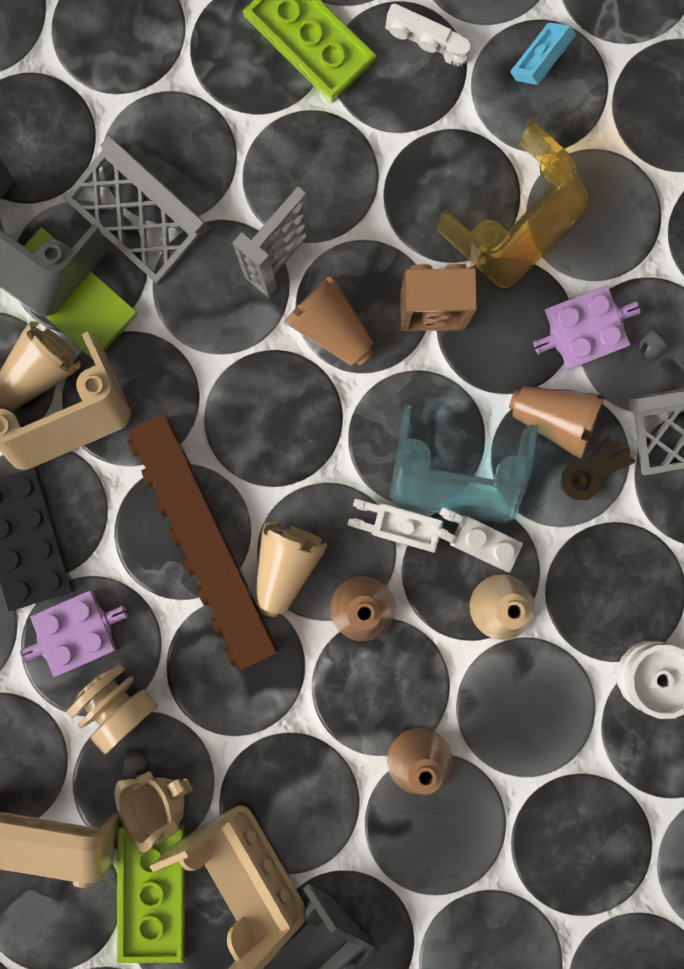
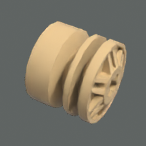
[66,663,158,755]

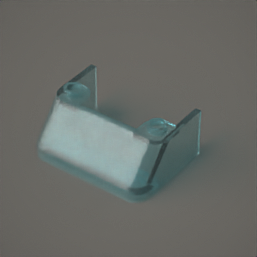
[390,404,538,524]

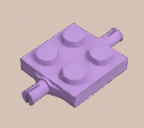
[533,285,640,370]
[20,590,128,678]

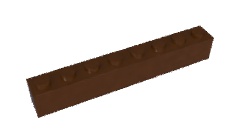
[127,414,278,671]

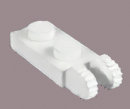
[385,3,471,66]
[347,499,444,553]
[431,508,523,573]

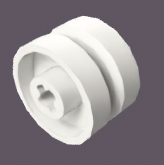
[617,640,684,719]

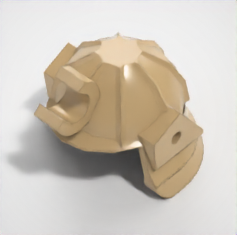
[115,771,193,853]

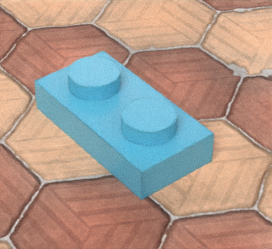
[510,23,576,85]

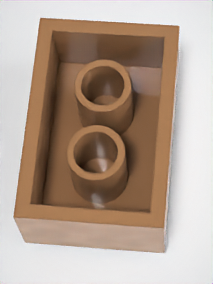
[400,264,476,332]

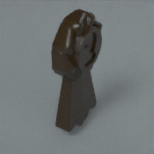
[561,436,636,500]

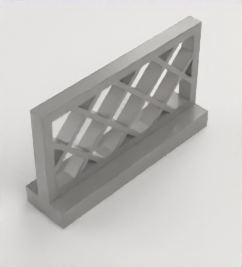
[63,136,211,284]
[232,187,310,298]
[628,388,684,475]

